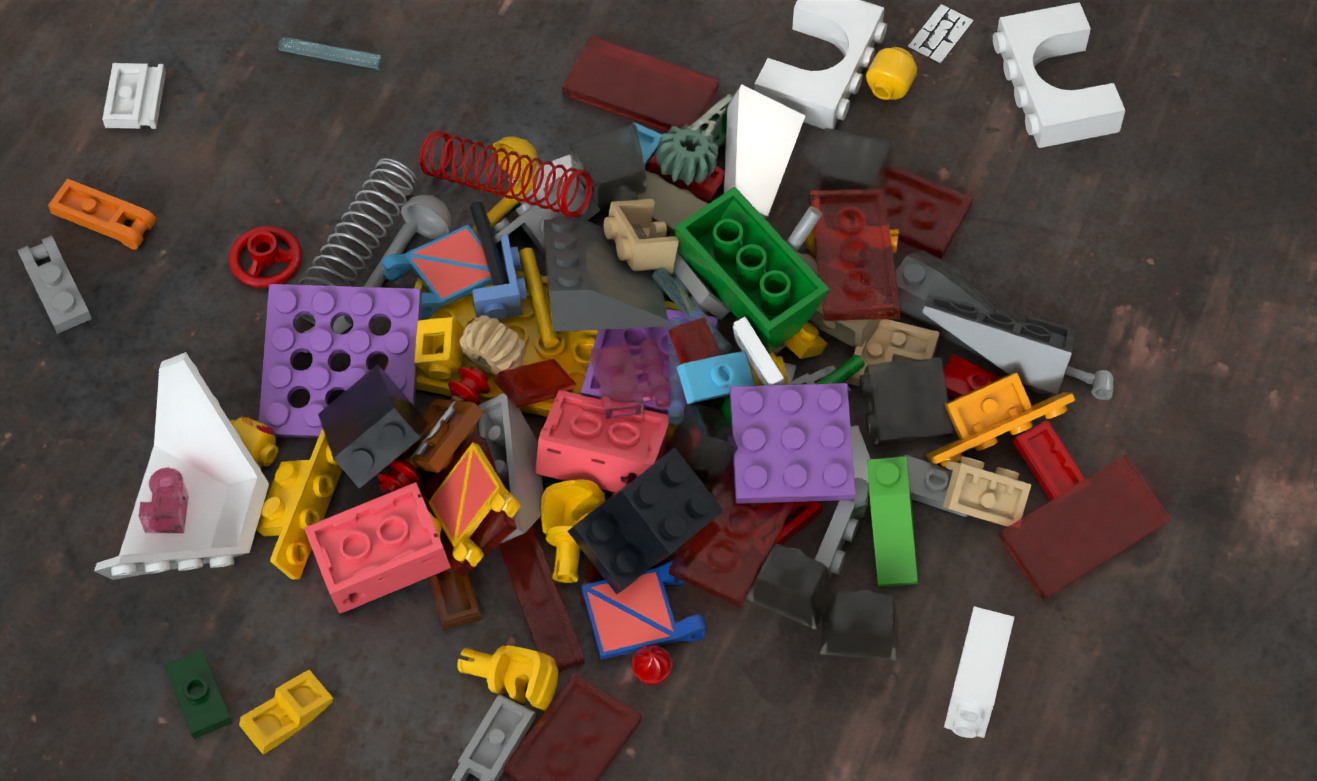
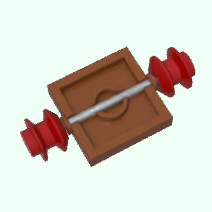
[377,367,491,494]

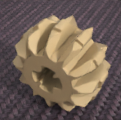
[459,315,526,378]

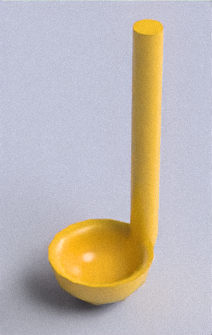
[472,136,539,238]

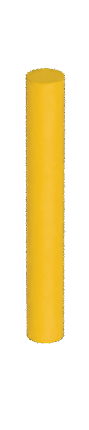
[519,248,559,348]

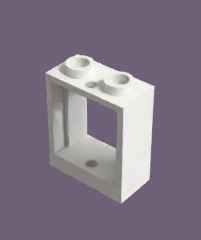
[944,606,1014,738]

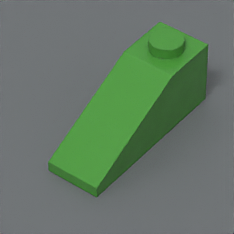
[867,456,918,588]

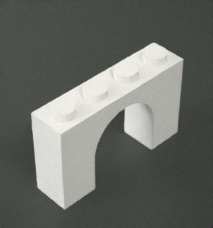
[754,0,887,132]
[993,2,1125,148]

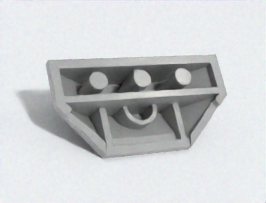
[458,392,543,546]

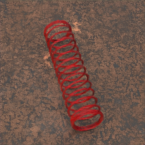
[419,131,592,217]

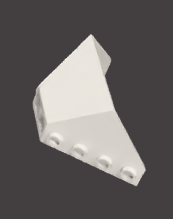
[94,352,269,580]

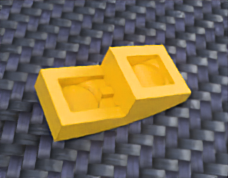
[239,670,333,755]

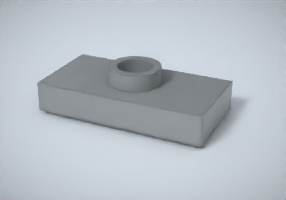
[905,455,967,518]

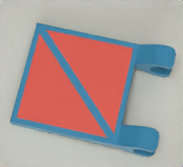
[382,225,506,320]

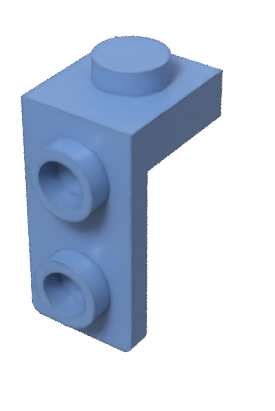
[472,234,527,321]

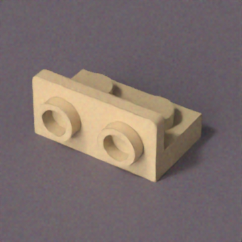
[942,456,1031,530]

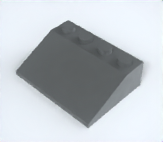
[543,216,668,332]

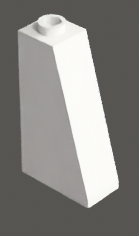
[724,84,805,220]

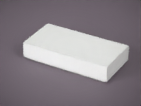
[733,317,784,386]

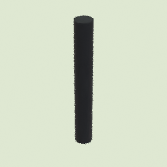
[470,202,509,286]

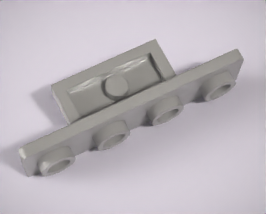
[492,155,605,254]

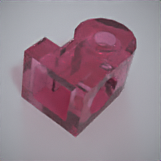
[138,467,189,533]

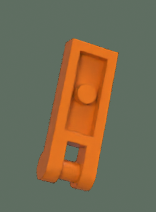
[48,178,157,250]

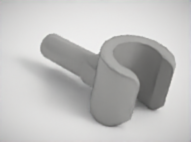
[1065,366,1114,400]

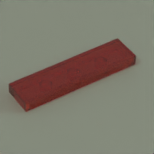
[497,525,585,672]

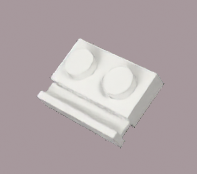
[102,63,166,129]

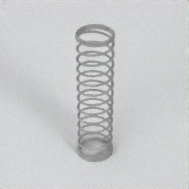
[299,158,418,324]

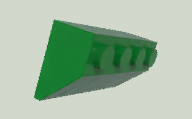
[675,187,830,353]

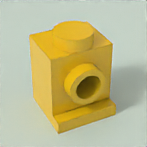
[414,317,465,380]

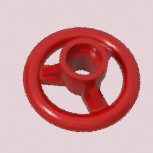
[229,226,302,288]

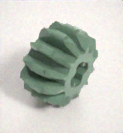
[656,123,718,186]

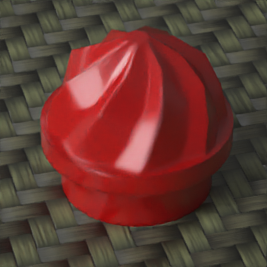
[632,645,672,685]

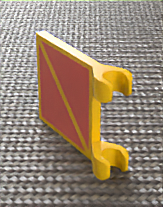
[428,442,521,567]

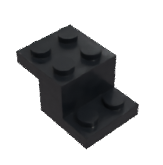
[568,448,724,595]

